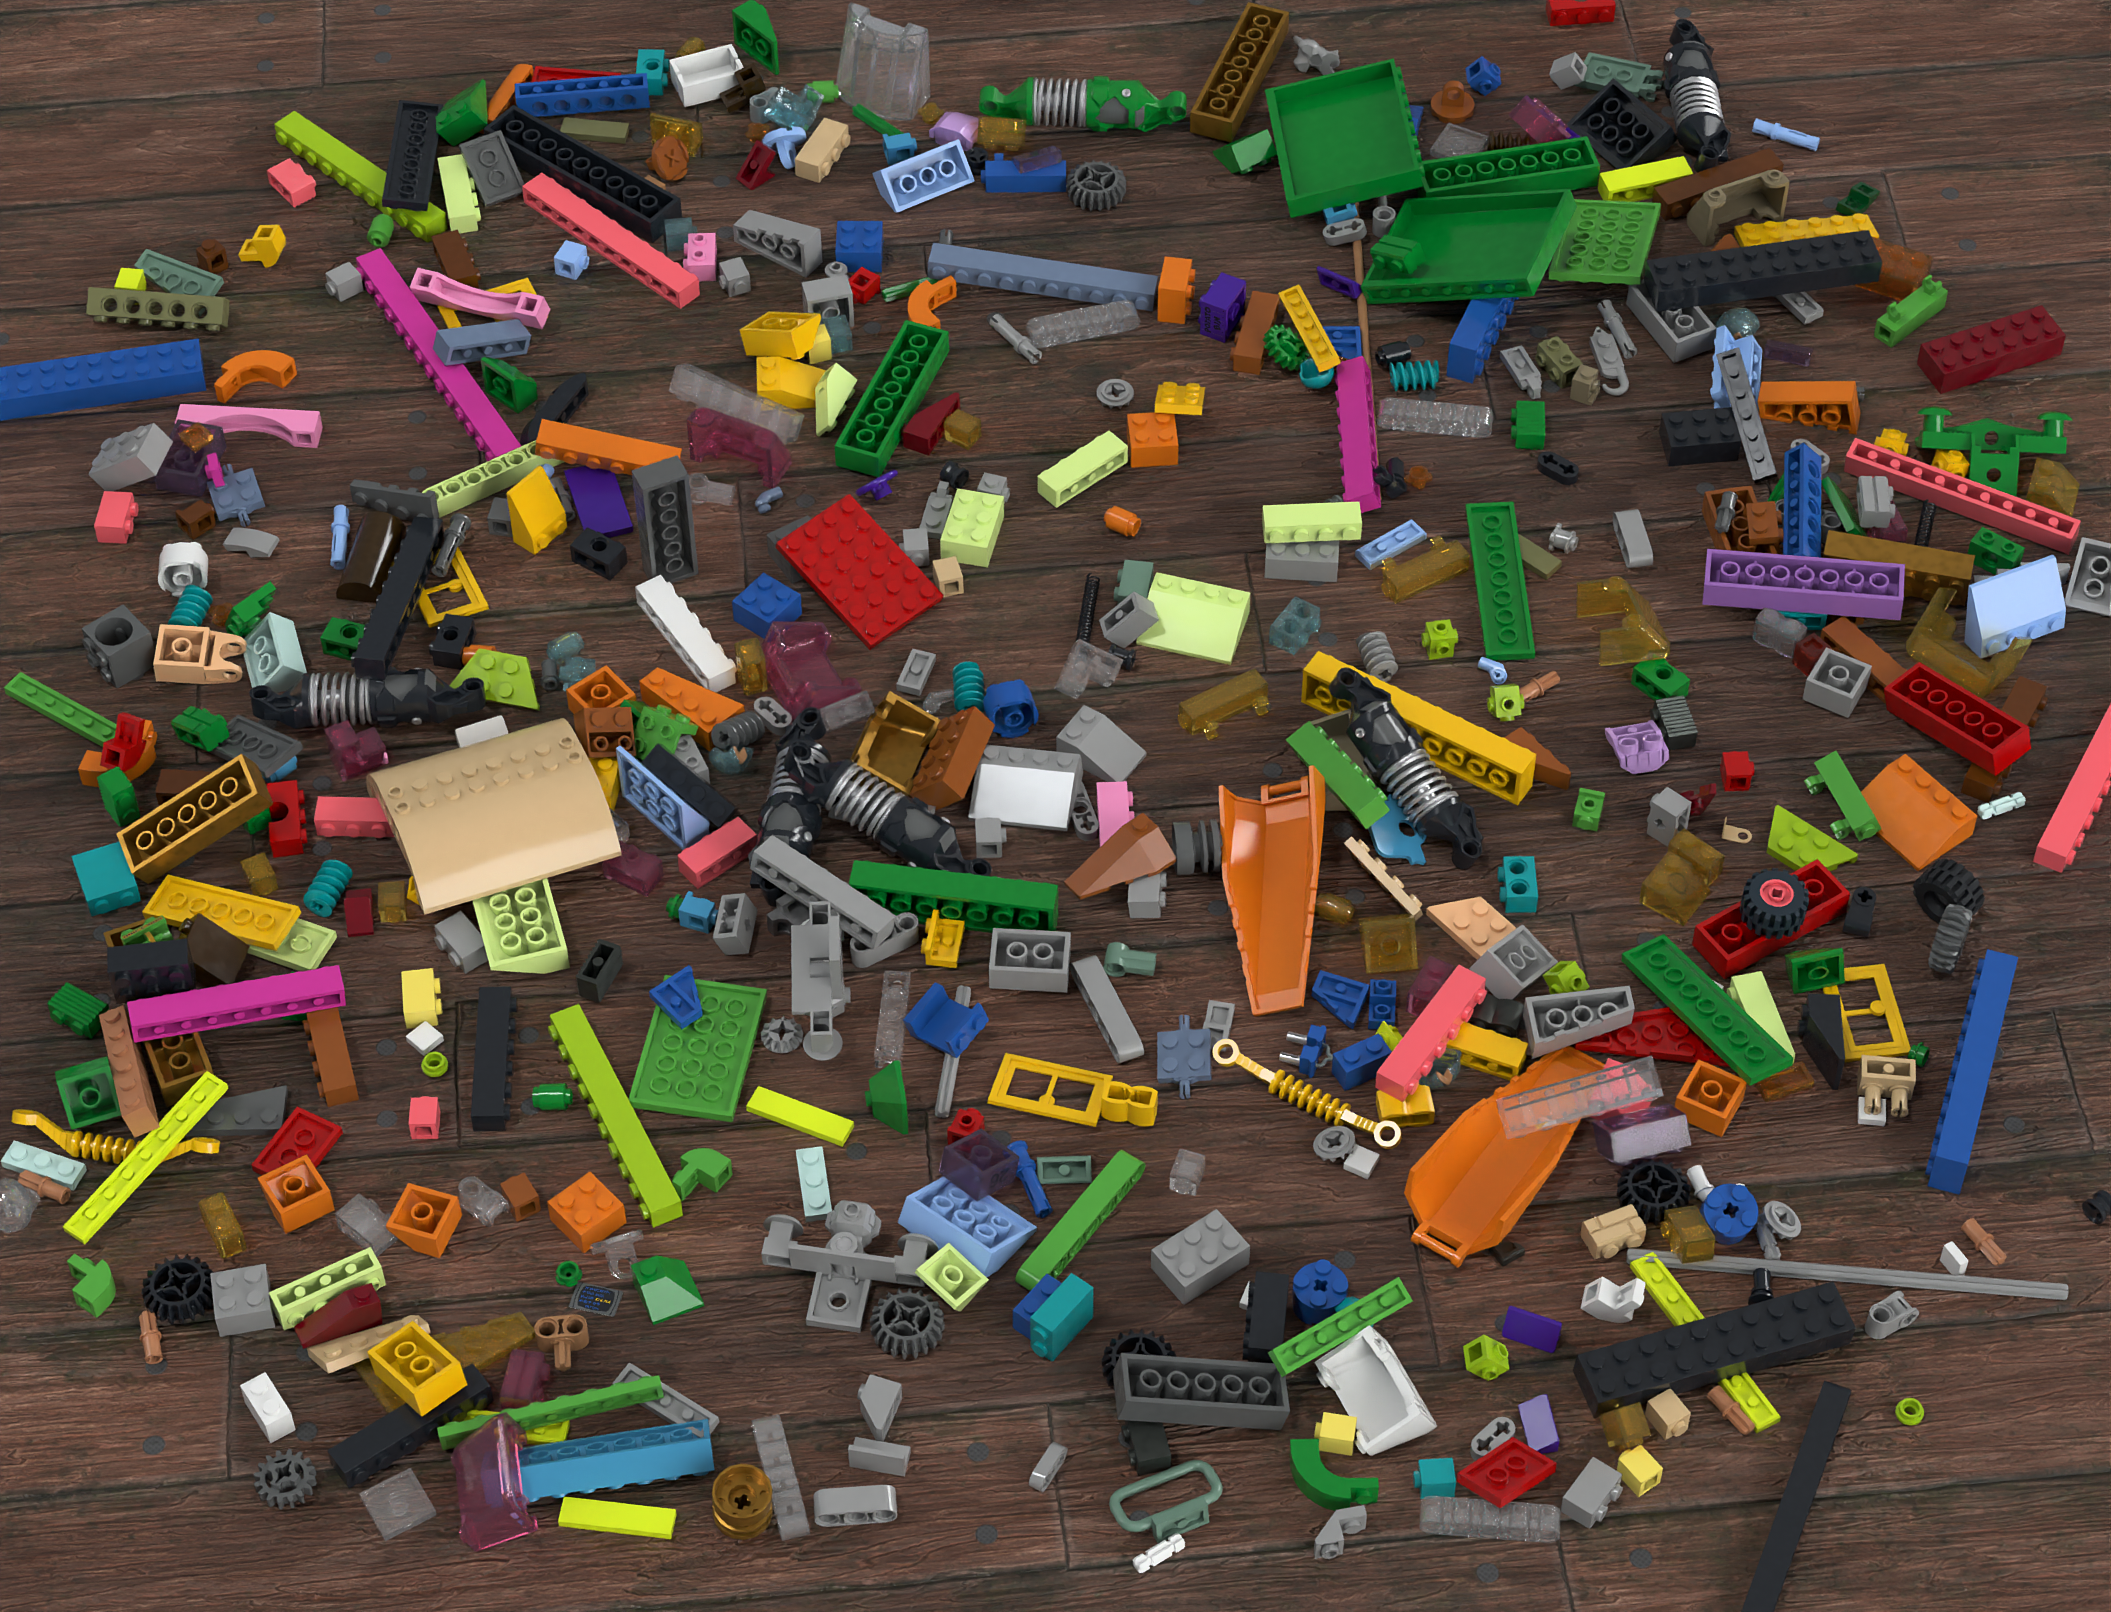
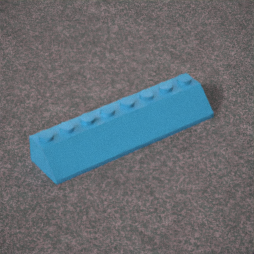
[482,1419,714,1507]

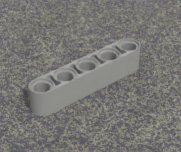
[1070,955,1144,1063]

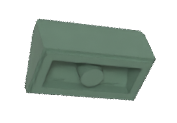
[1037,1156,1092,1184]

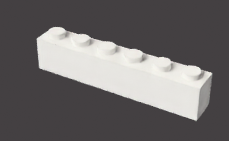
[635,575,737,693]

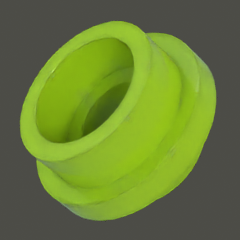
[421,1052,448,1077]
[1895,1398,1924,1426]

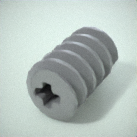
[1356,631,1398,683]

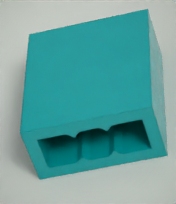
[71,842,141,917]
[1030,1273,1093,1362]

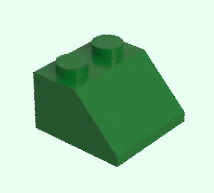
[1212,129,1277,175]
[481,357,538,414]

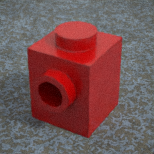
[1720,751,1754,792]

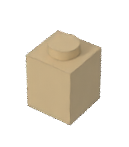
[932,556,964,597]
[1645,1388,1691,1440]

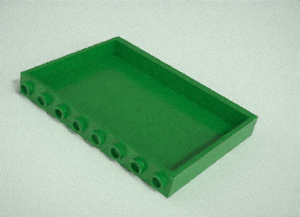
[1265,58,1425,218]
[1361,189,1577,304]

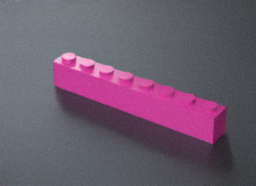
[1334,356,1381,513]
[127,965,346,1043]

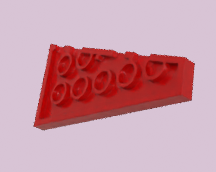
[1573,1007,1730,1067]

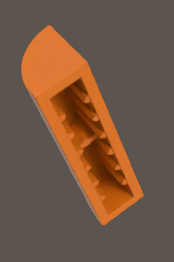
[478,64,533,134]

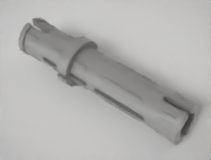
[1597,300,1638,359]
[989,314,1042,364]

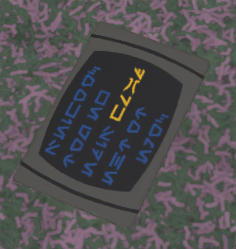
[569,1282,623,1317]

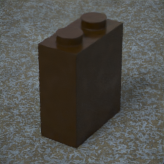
[176,913,250,988]

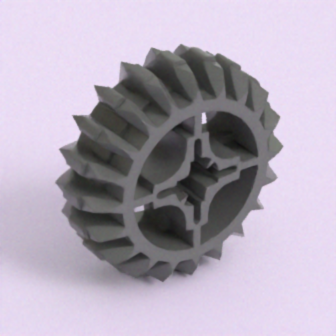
[1066,160,1126,212]
[1928,904,1972,974]
[870,1288,945,1360]

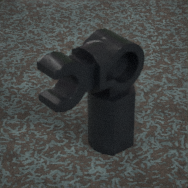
[1373,457,1407,499]

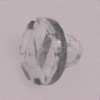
[0,1178,40,1233]
[589,1229,644,1280]

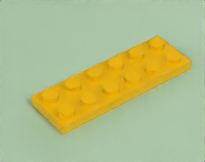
[1734,213,1879,247]
[142,875,301,951]

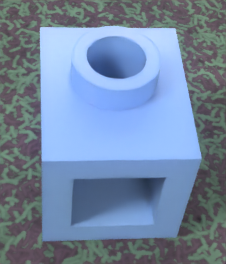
[554,240,589,280]

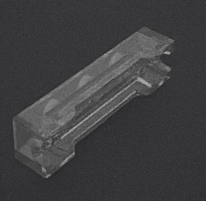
[874,970,911,1068]

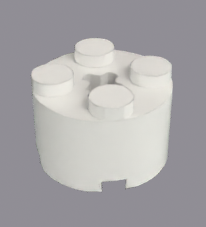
[158,542,208,598]

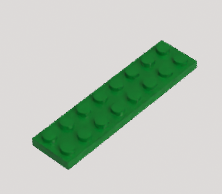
[1465,502,1535,661]
[1621,934,1793,1086]

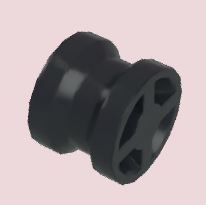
[966,147,988,176]
[940,460,969,490]
[2082,1190,2111,1224]

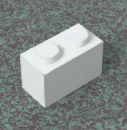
[240,1372,296,1443]

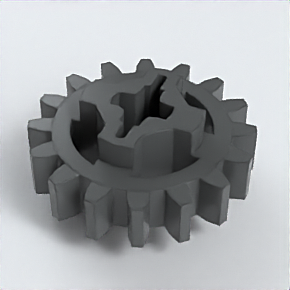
[254,1449,317,1510]

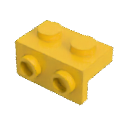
[921,909,965,968]

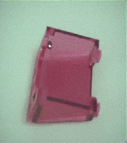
[687,407,792,489]
[758,621,862,720]
[451,1412,538,1552]

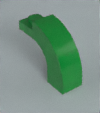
[1289,1439,1379,1511]

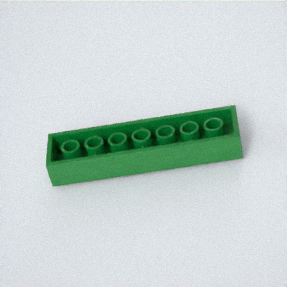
[1415,136,1600,198]
[835,320,949,477]
[849,860,1058,933]

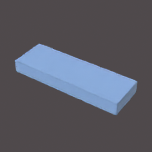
[1355,519,1427,570]

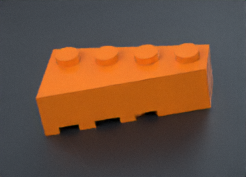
[1758,381,1860,435]
[639,667,745,752]

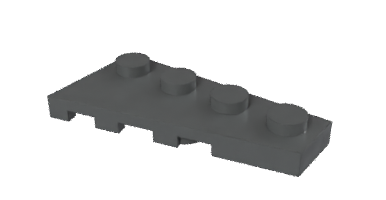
[350,479,440,522]
[185,1085,288,1136]

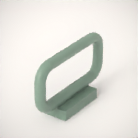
[1109,1460,1223,1543]

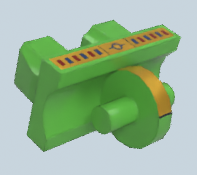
[120,916,173,945]

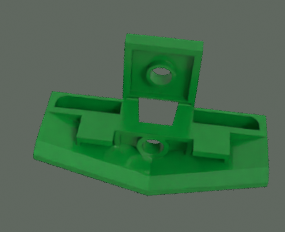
[1914,406,2072,497]

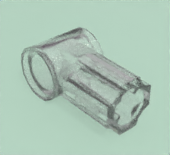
[689,473,735,506]

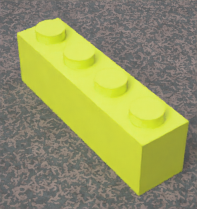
[1598,156,1693,202]

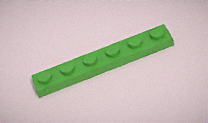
[4,672,117,747]
[1268,1277,1413,1377]

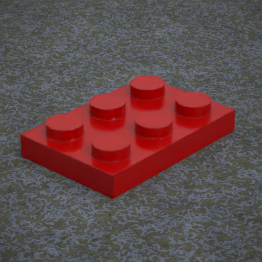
[251,1106,343,1175]
[1457,1437,1557,1508]

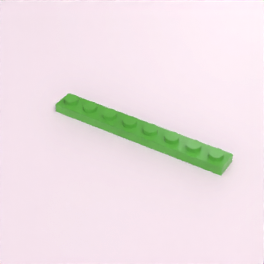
[437,1375,664,1450]

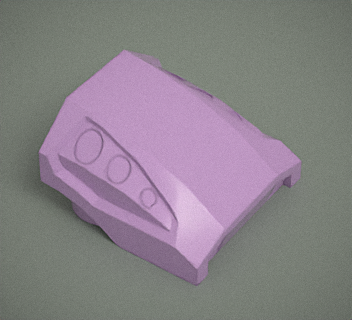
[929,112,987,151]
[1605,720,1669,774]

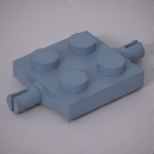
[207,464,265,527]
[1157,1015,1212,1099]

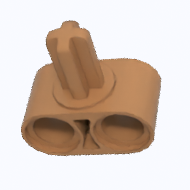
[534,1314,589,1372]

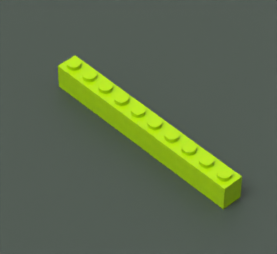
[274,111,448,243]
[548,1004,683,1228]

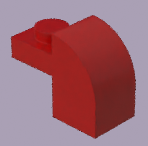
[100,712,147,773]

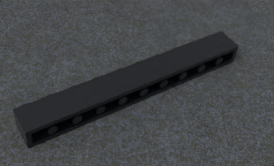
[351,516,444,680]

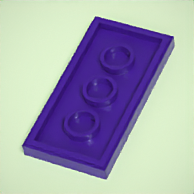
[564,465,633,538]

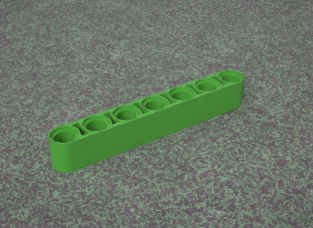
[1015,1150,1145,1291]

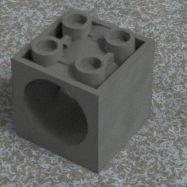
[82,604,155,688]

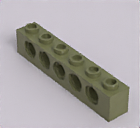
[86,287,230,331]

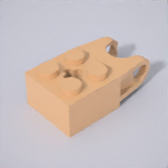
[153,624,247,684]

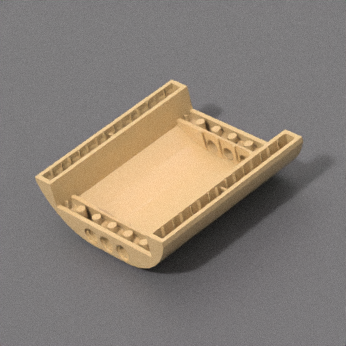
[366,718,622,915]

